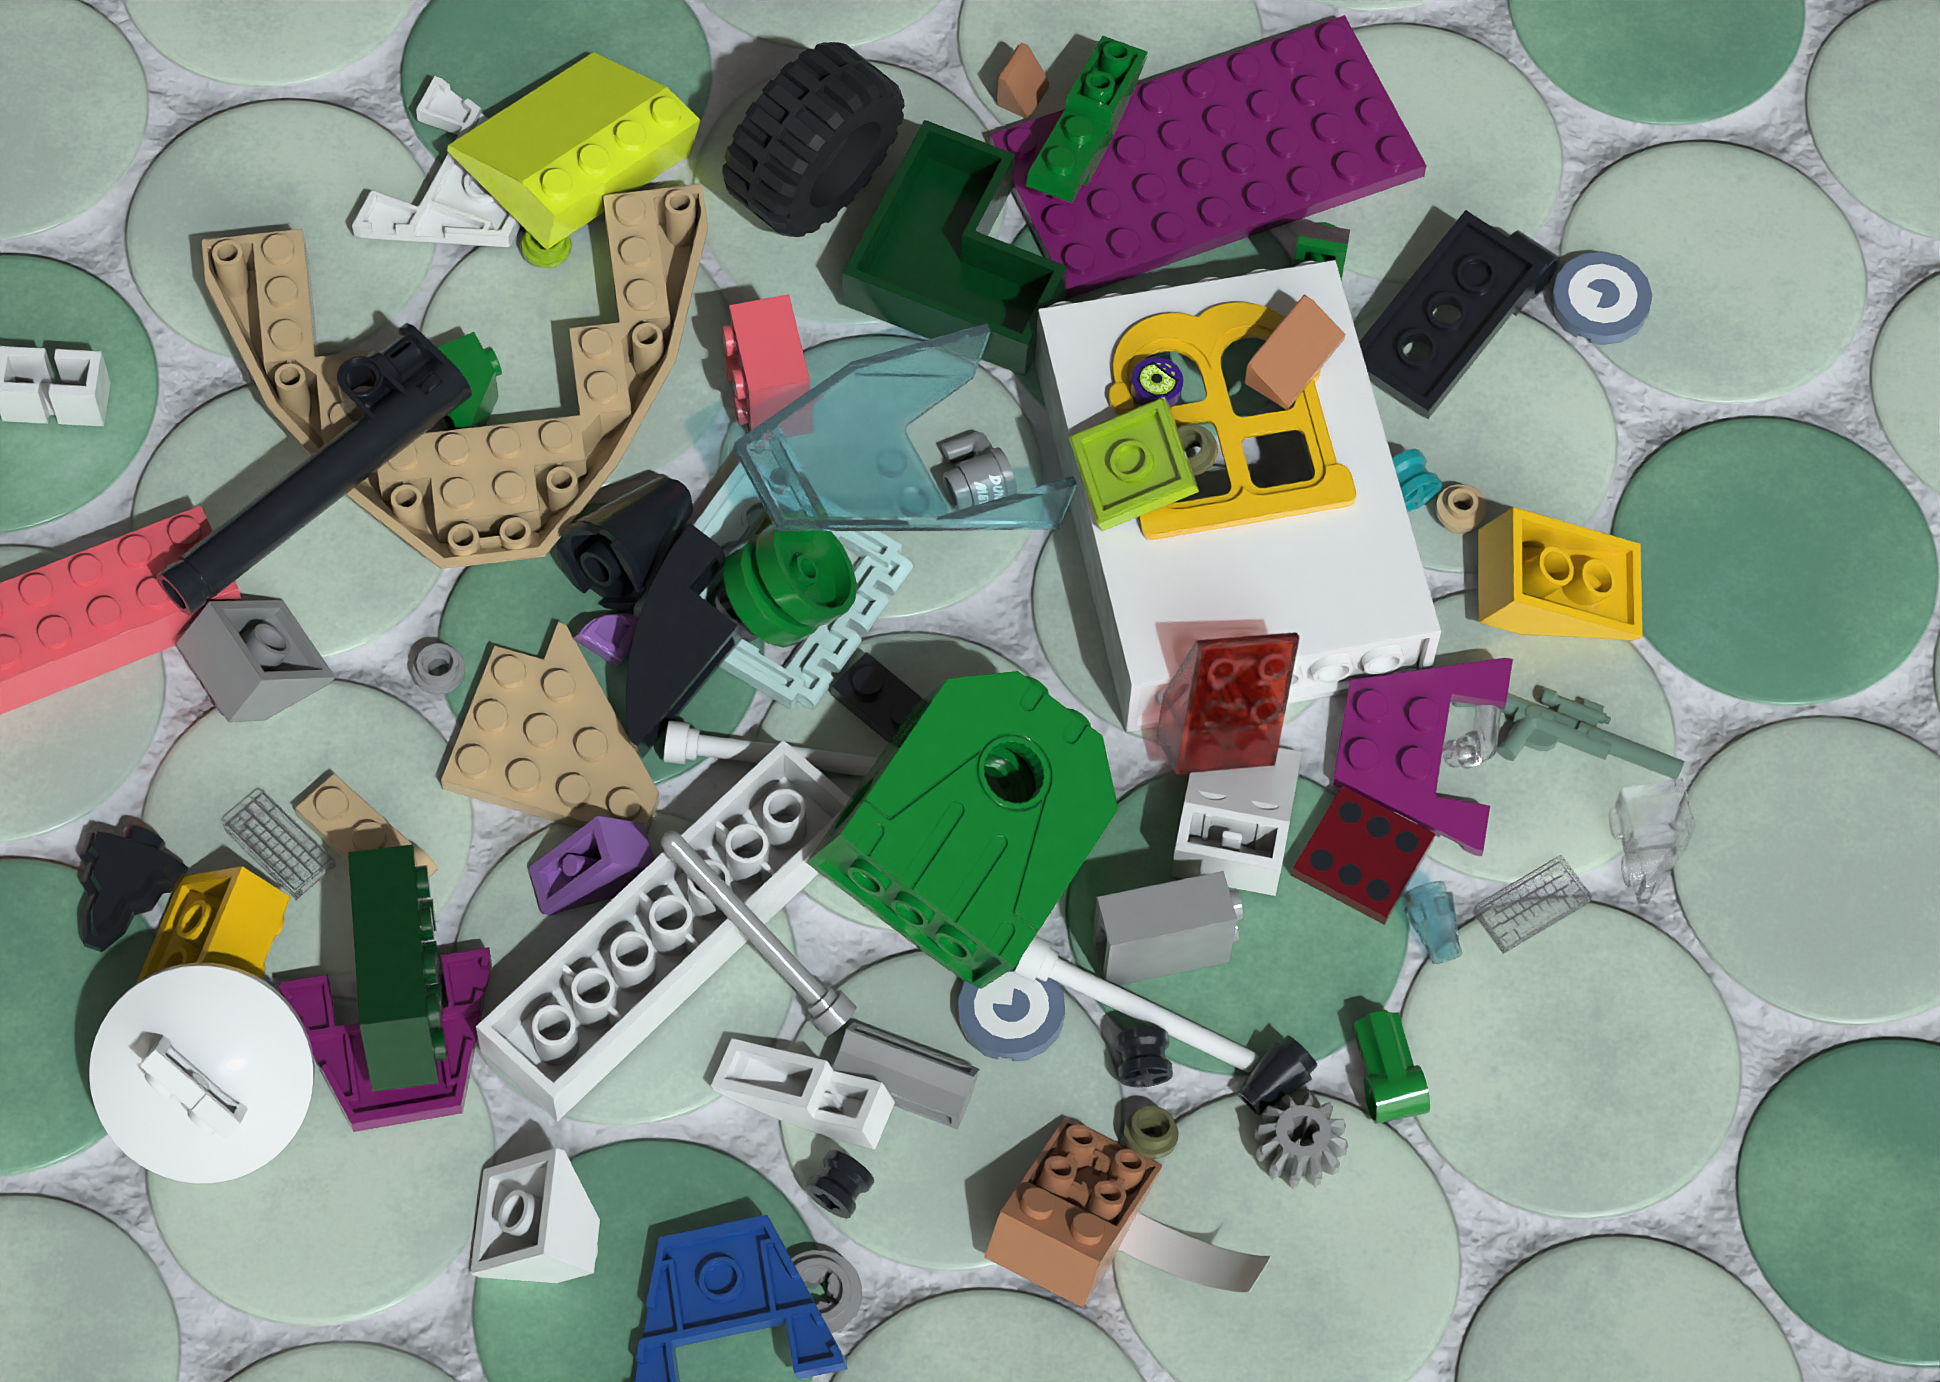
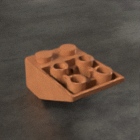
[984,1116,1163,1308]

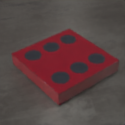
[1291,785,1436,925]

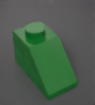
[1293,221,1350,280]
[437,332,502,430]

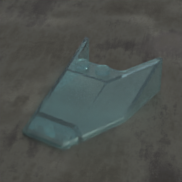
[733,323,1078,531]

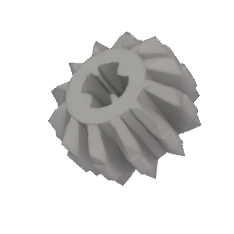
[1254,1092,1348,1189]

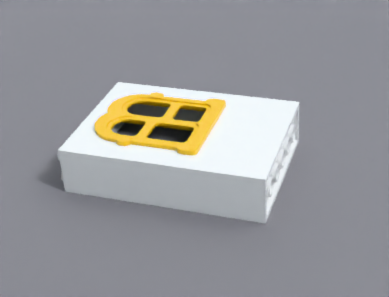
[1035,260,1441,732]

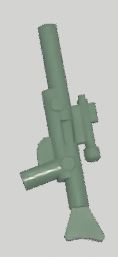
[1453,688,1685,780]

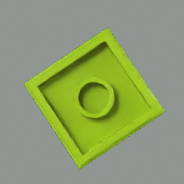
[1068,397,1199,531]

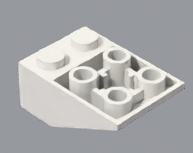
[1171,732,1302,896]

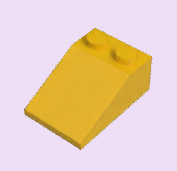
[1478,507,1643,640]

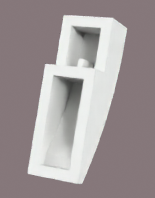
[711,1038,895,1150]

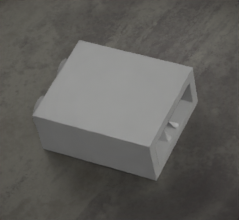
[1092,871,1243,986]

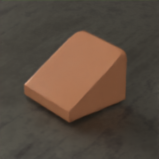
[996,42,1049,118]

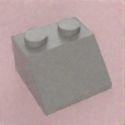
[176,600,335,722]

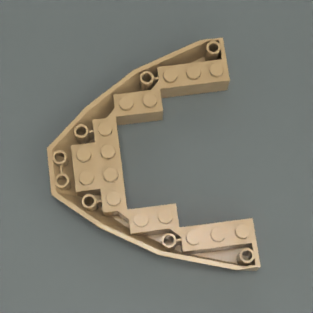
[202,184,708,569]

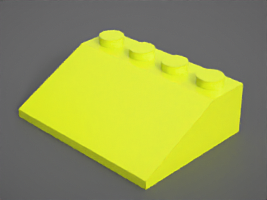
[447,52,700,250]

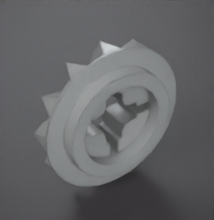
[791,1250,862,1333]

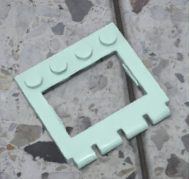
[634,453,913,709]

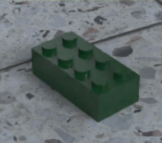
[348,844,447,1092]

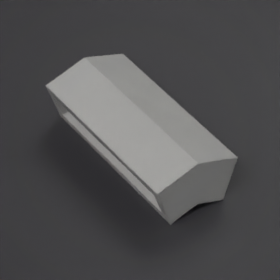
[832,1022,980,1130]

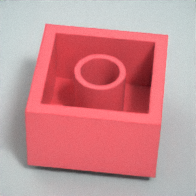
[722,294,811,443]

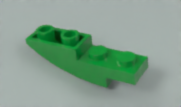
[1026,35,1148,203]

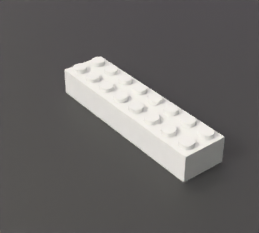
[476,740,850,1122]

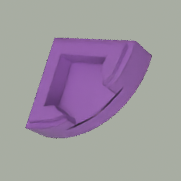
[573,613,638,667]

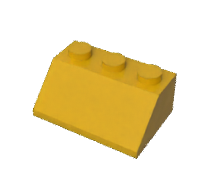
[136,866,291,983]

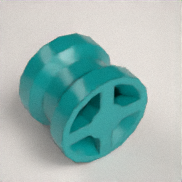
[1392,449,1442,512]

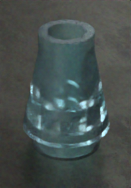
[1402,881,1463,964]

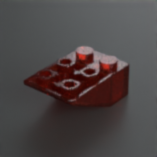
[1156,632,1300,774]

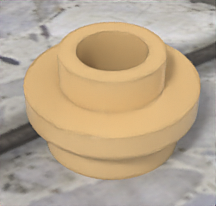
[1436,484,1487,534]

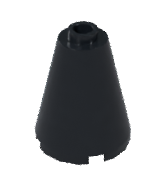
[557,477,693,611]

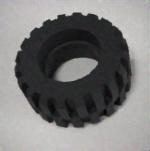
[722,42,905,237]

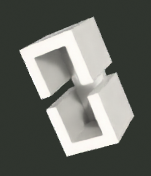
[0,346,111,426]

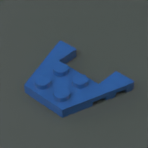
[634,1215,848,1382]

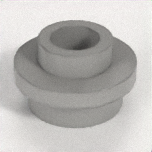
[412,643,465,695]

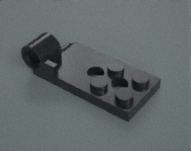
[1359,210,1560,419]

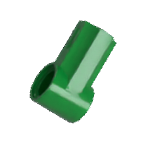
[1352,1010,1430,1124]

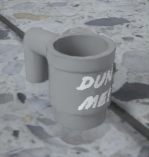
[942,432,1017,511]

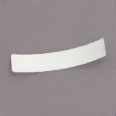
[1118,1212,1271,1293]

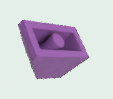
[529,816,655,915]

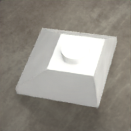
[470,1148,600,1283]

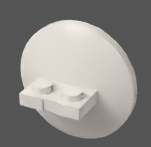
[89,962,315,1183]

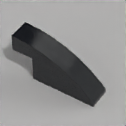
[626,523,742,758]

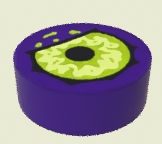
[1130,357,1183,408]

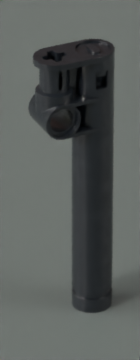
[157,323,472,615]

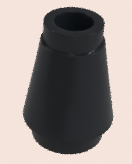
[1237,1035,1318,1116]

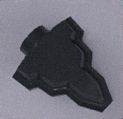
[80,825,188,952]

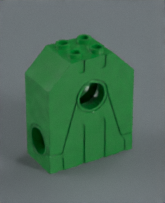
[806,671,1118,989]

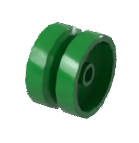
[723,512,857,648]

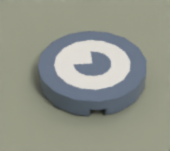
[1551,251,1652,345]
[958,960,1065,1061]

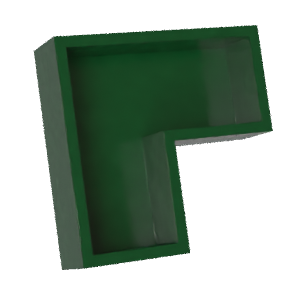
[842,120,1067,376]

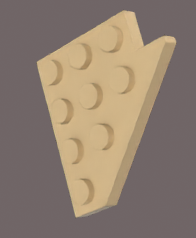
[441,622,660,834]

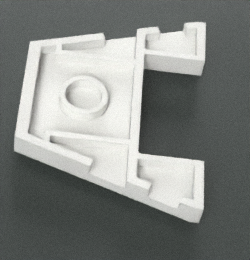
[352,76,521,247]

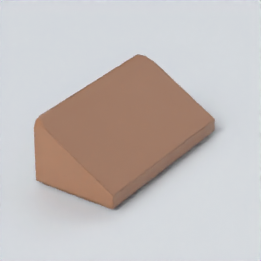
[1245,295,1346,410]

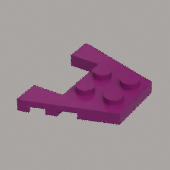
[1333,658,1513,857]
[279,947,492,1132]

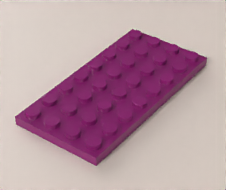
[989,15,1427,300]

